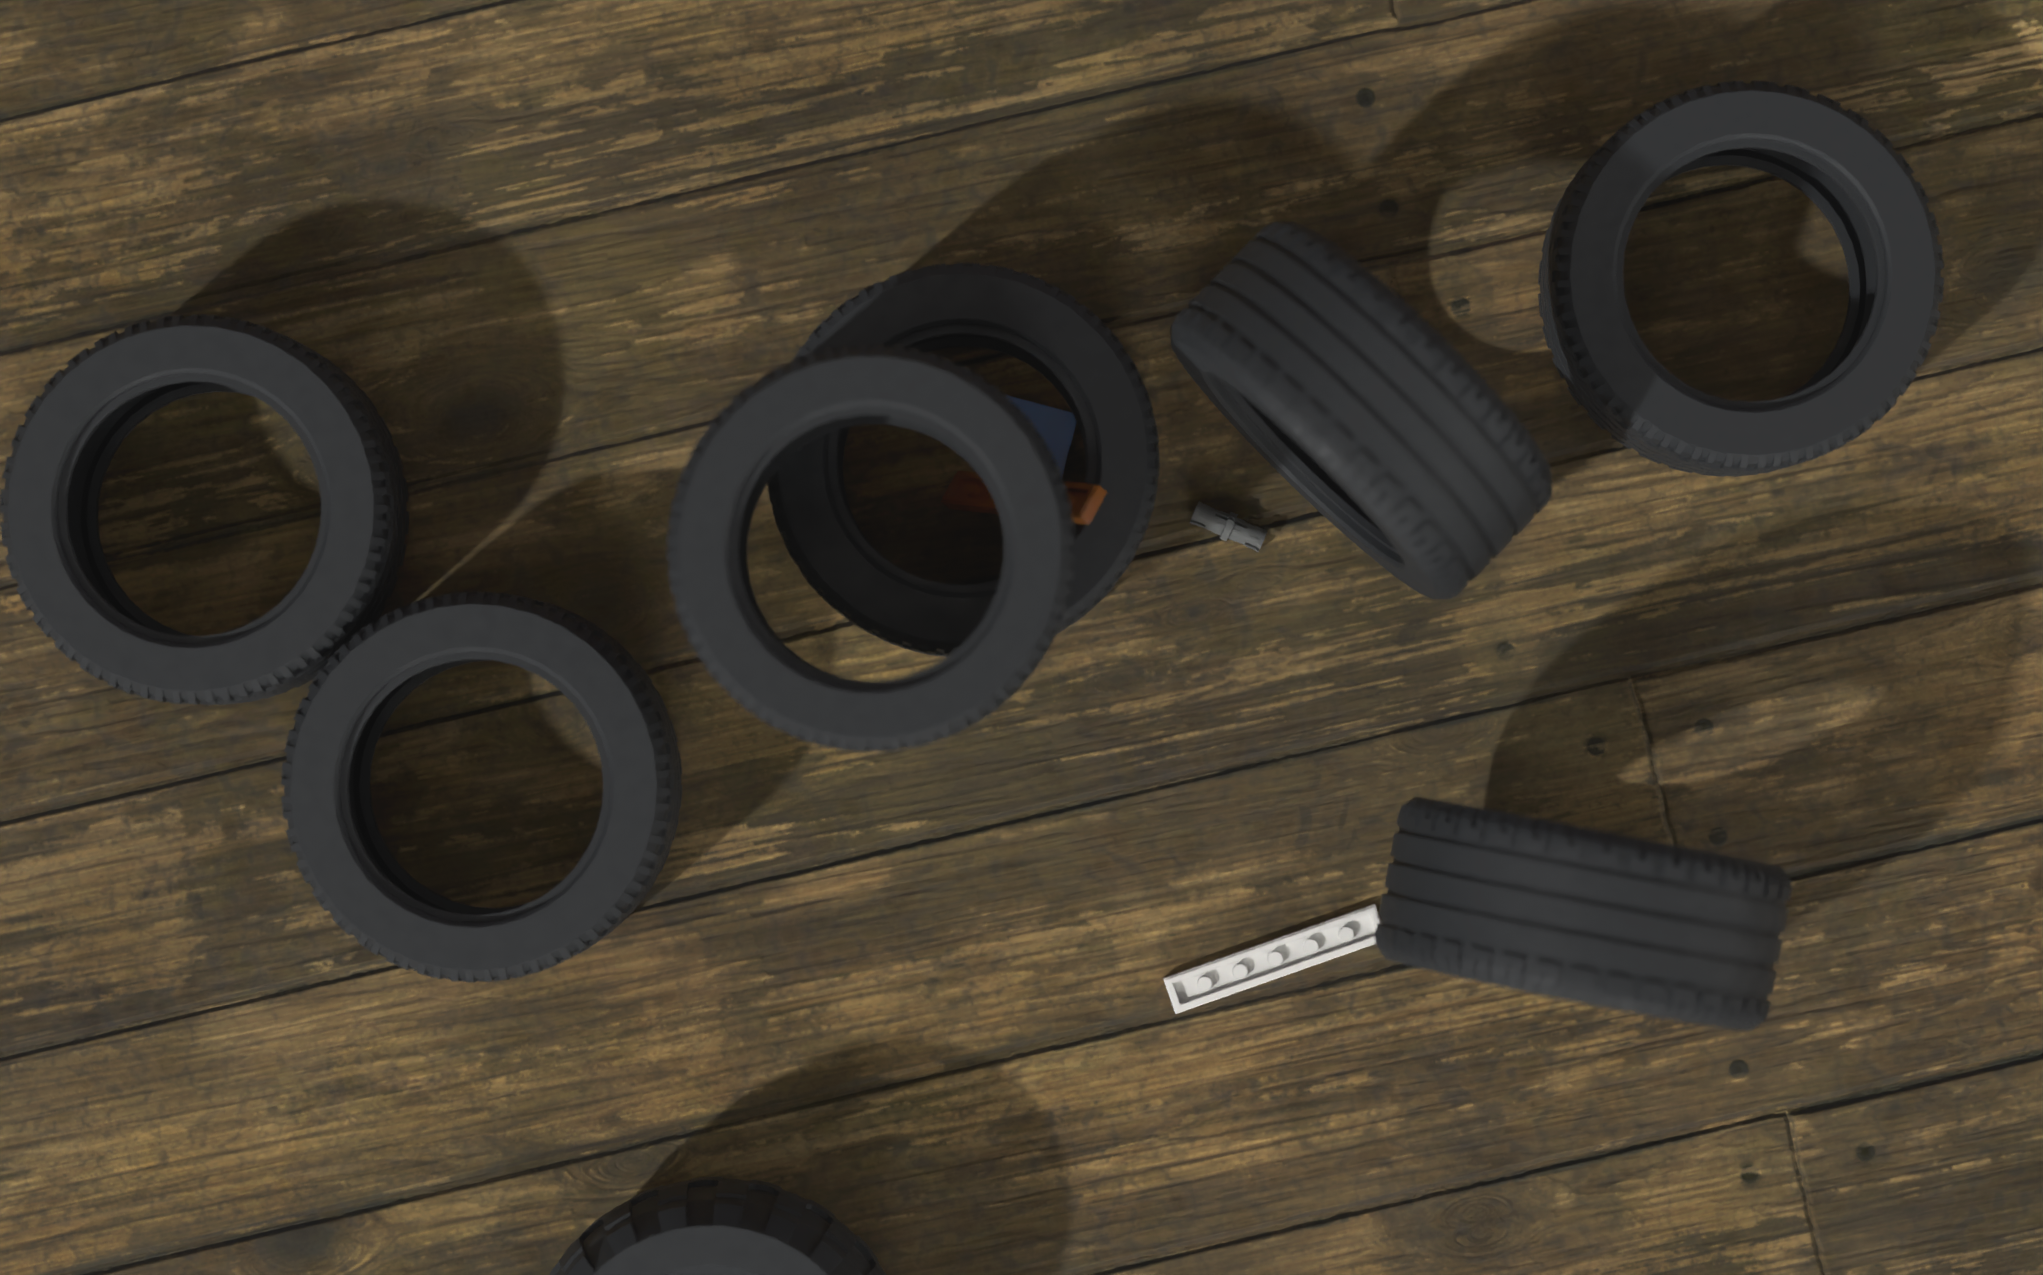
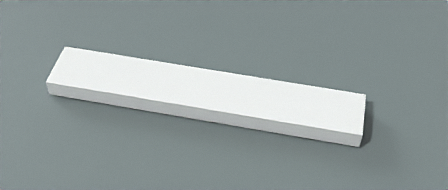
[1163,904,1381,1014]

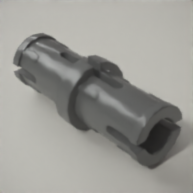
[1190,501,1268,552]

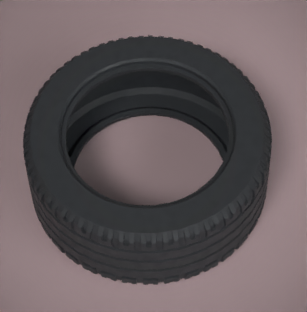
[1538,80,1944,477]
[1171,222,1552,599]
[0,314,409,705]
[667,344,1075,752]
[281,591,682,982]
[1375,797,1792,1031]

